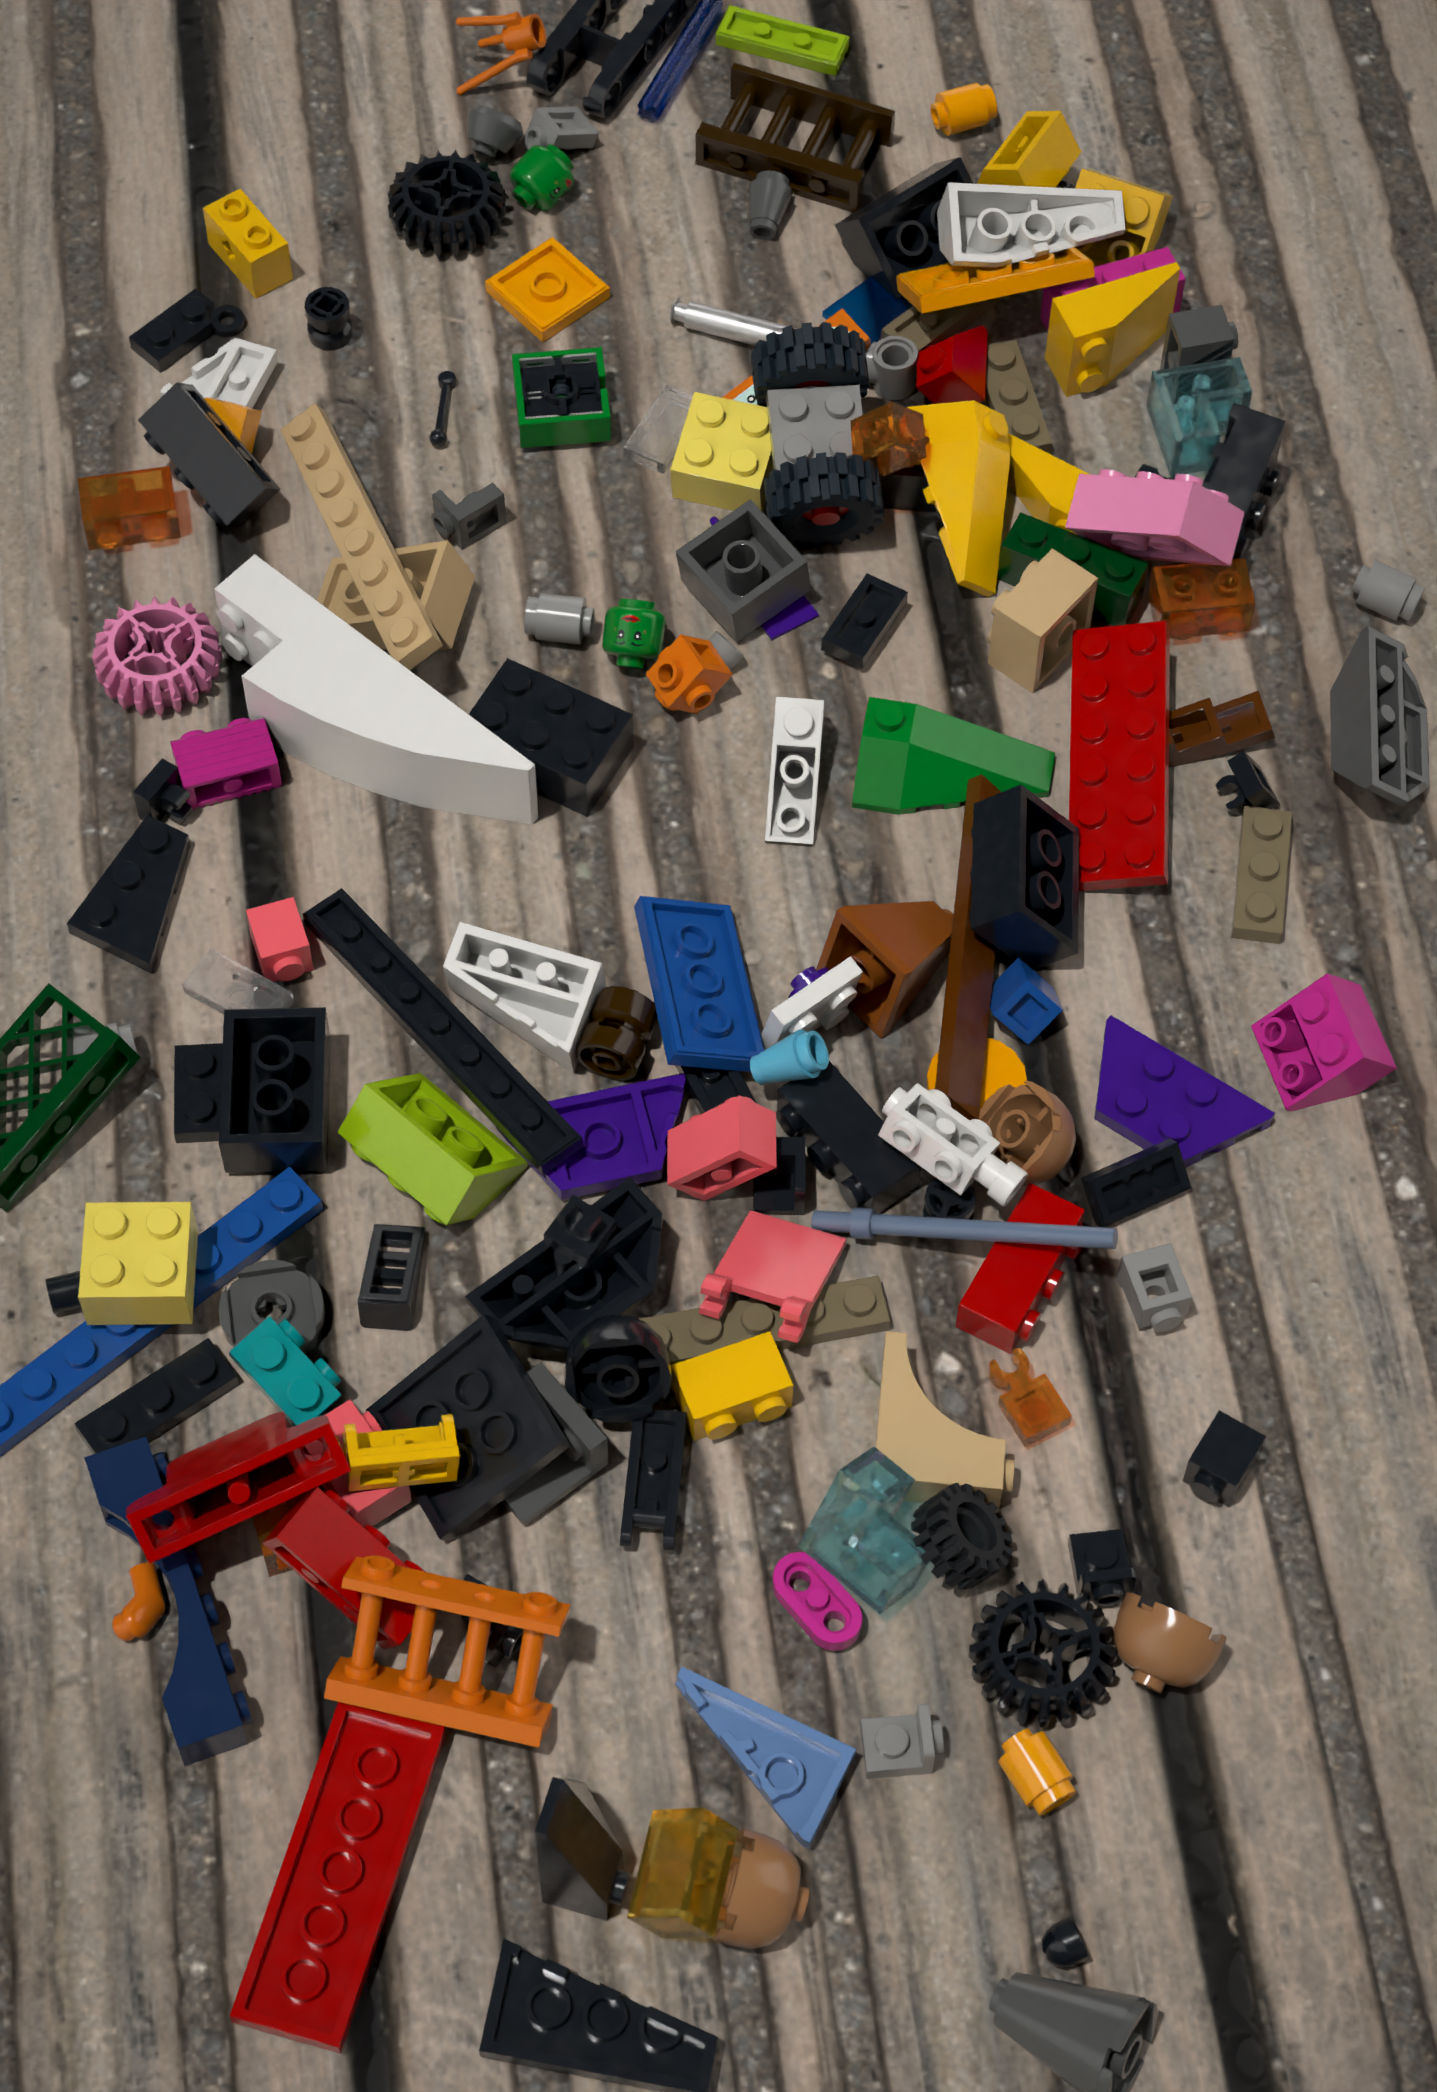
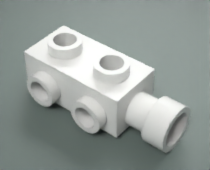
[878,1083,1028,1207]

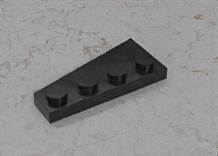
[479,1938,718,2092]

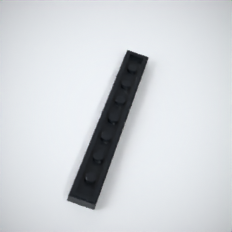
[302,888,583,1175]

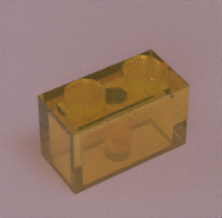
[627,1807,739,1939]

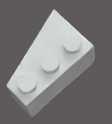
[443,922,606,1074]

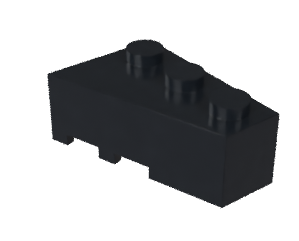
[1180,403,1286,579]

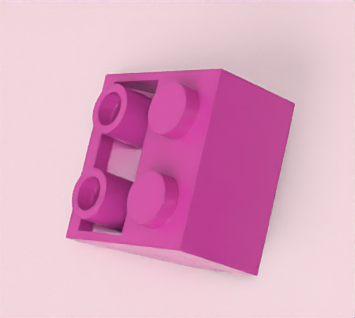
[1251,973,1397,1111]

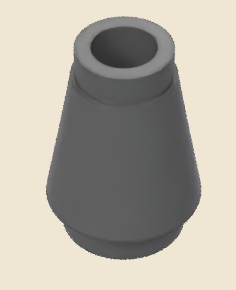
[749,171,793,240]

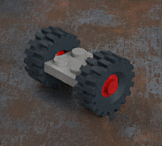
[750,322,884,547]

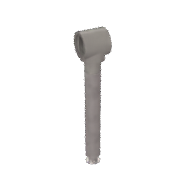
[670,298,918,400]

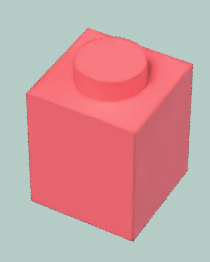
[246,897,314,984]

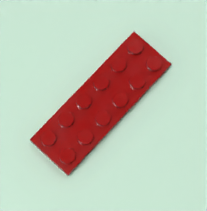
[1069,621,1170,891]
[229,1702,446,2054]

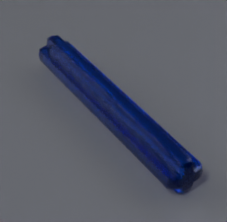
[637,0,723,122]

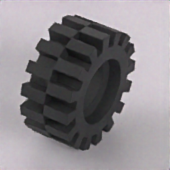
[911,1483,1013,1590]

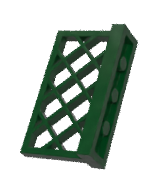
[0,983,141,1213]

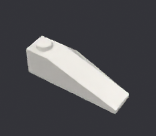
[937,183,1125,267]

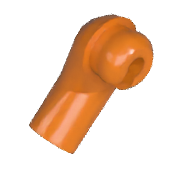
[112,1562,166,1641]

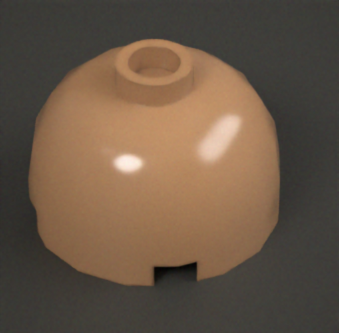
[979,1081,1076,1186]
[1114,1592,1227,1693]
[712,1828,809,1949]

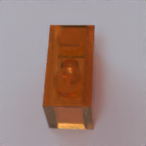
[77,466,181,550]

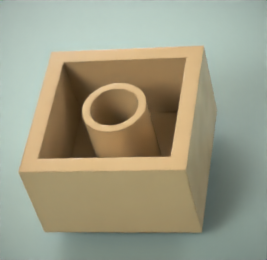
[988,549,1098,693]

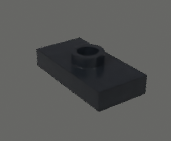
[1081,1138,1191,1227]

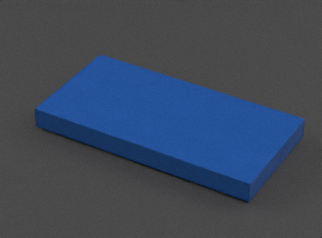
[634,896,764,1072]

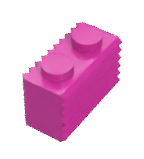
[170,717,282,810]

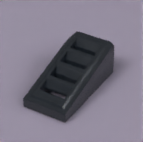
[358,1224,426,1331]

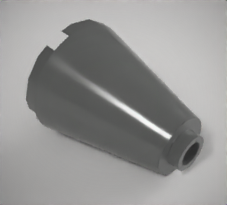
[989,1972,1158,2092]

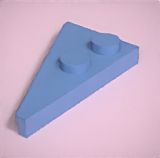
[676,1667,856,1849]

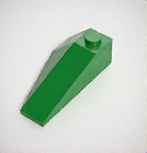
[852,697,1055,815]

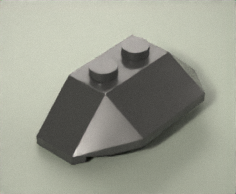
[1330,626,1429,806]

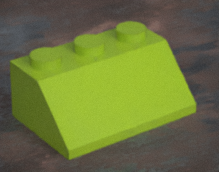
[337,1073,528,1226]

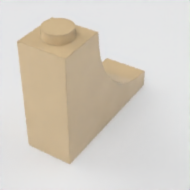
[871,1331,1015,1510]

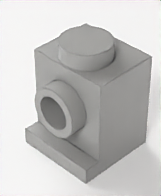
[1117,1243,1192,1332]

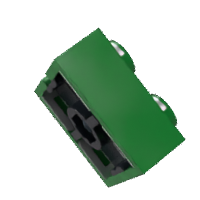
[512,347,611,448]

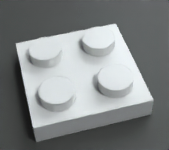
[761,956,863,1050]

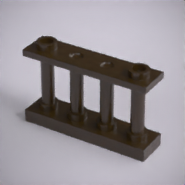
[695,63,895,213]

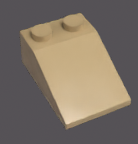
[317,540,475,651]

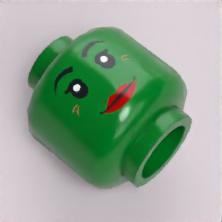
[509,144,574,211]
[602,599,666,669]

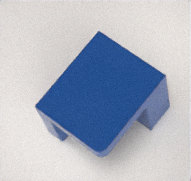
[990,957,1063,1045]

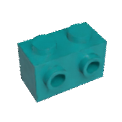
[229,1316,341,1427]

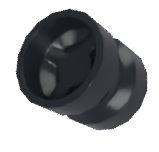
[305,287,352,351]

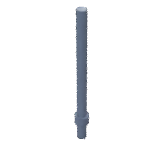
[811,1207,1118,1249]

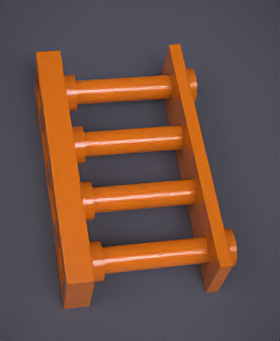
[324,1555,571,1748]

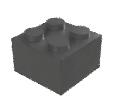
[676,499,811,642]

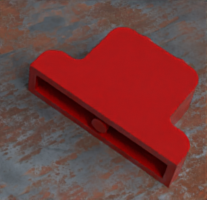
[126,1412,352,1564]

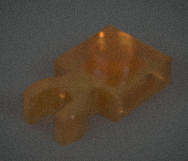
[988,1348,1072,1447]

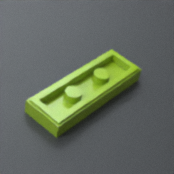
[715,5,849,76]

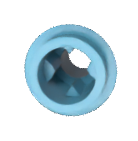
[750,1029,829,1085]

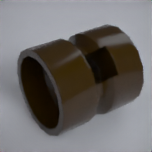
[576,986,658,1081]

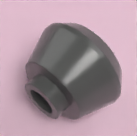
[467,104,523,159]

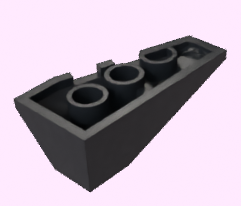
[535,1777,631,1921]

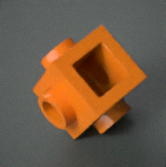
[646,634,733,714]

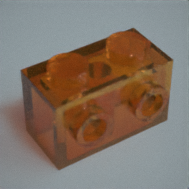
[1148,558,1256,640]

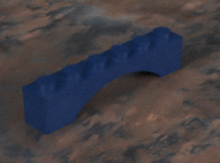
[84,1437,253,1766]

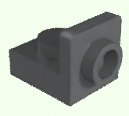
[431,483,507,550]

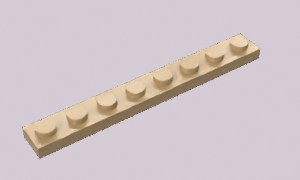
[280,403,443,670]

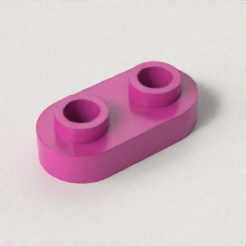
[772,1552,862,1651]

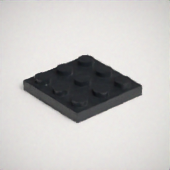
[366,1314,571,1541]

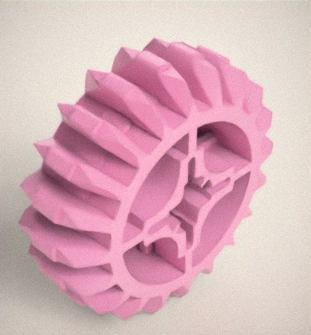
[92,595,222,717]

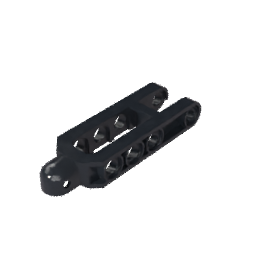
[527,0,698,119]

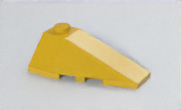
[902,400,1011,597]

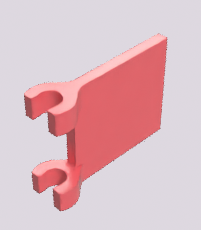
[699,1210,847,1343]

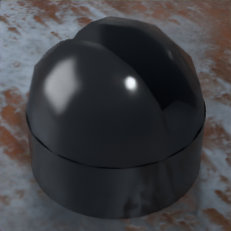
[1042,1917,1090,1968]

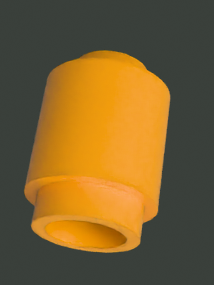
[930,82,997,136]
[998,1728,1077,1816]

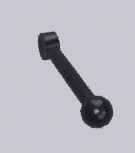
[429,371,456,447]

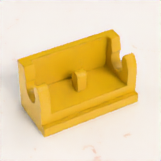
[342,1414,460,1491]

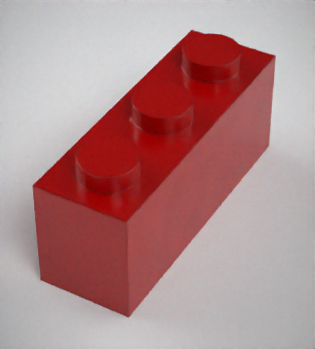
[955,1183,1085,1355]
[262,1487,425,1650]

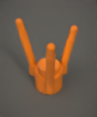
[456,12,547,95]

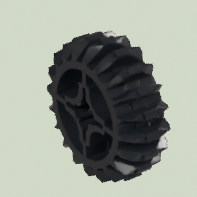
[388,150,506,258]
[968,1578,1118,1729]

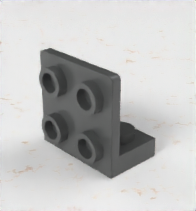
[502,1362,608,1524]

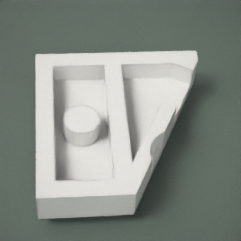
[160,338,278,408]

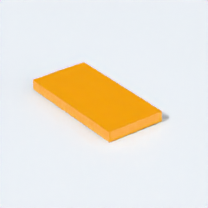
[896,247,1095,314]

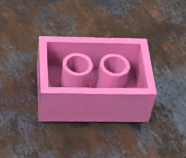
[1065,469,1245,566]

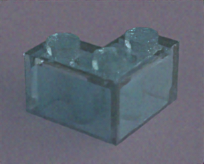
[1146,357,1252,476]
[798,1446,930,1614]

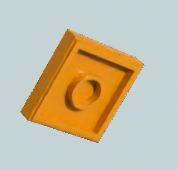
[485,237,610,343]

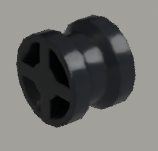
[923,1178,976,1220]

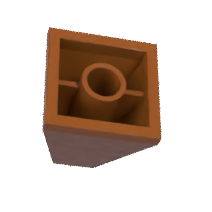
[816,901,953,1039]

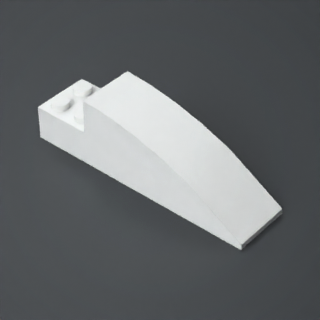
[214,554,538,825]

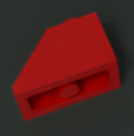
[916,325,988,404]

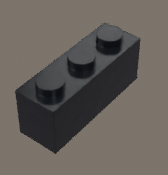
[138,382,281,526]
[776,1061,921,1214]

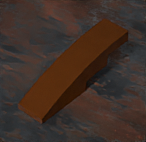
[1169,691,1275,768]

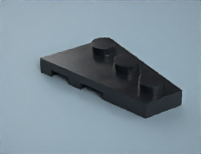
[67,815,190,974]

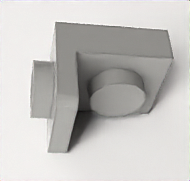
[522,106,599,150]
[860,1703,944,1779]

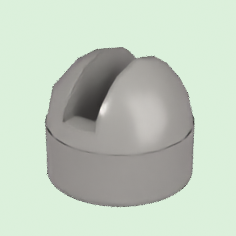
[709,631,744,670]

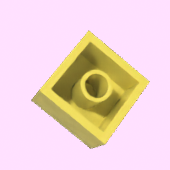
[670,392,774,512]
[78,1202,198,1325]

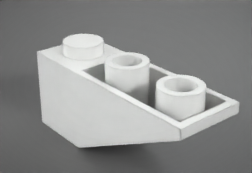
[765,697,824,845]

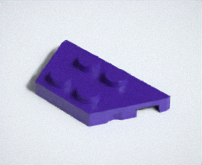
[1094,1015,1275,1168]
[495,1073,686,1200]

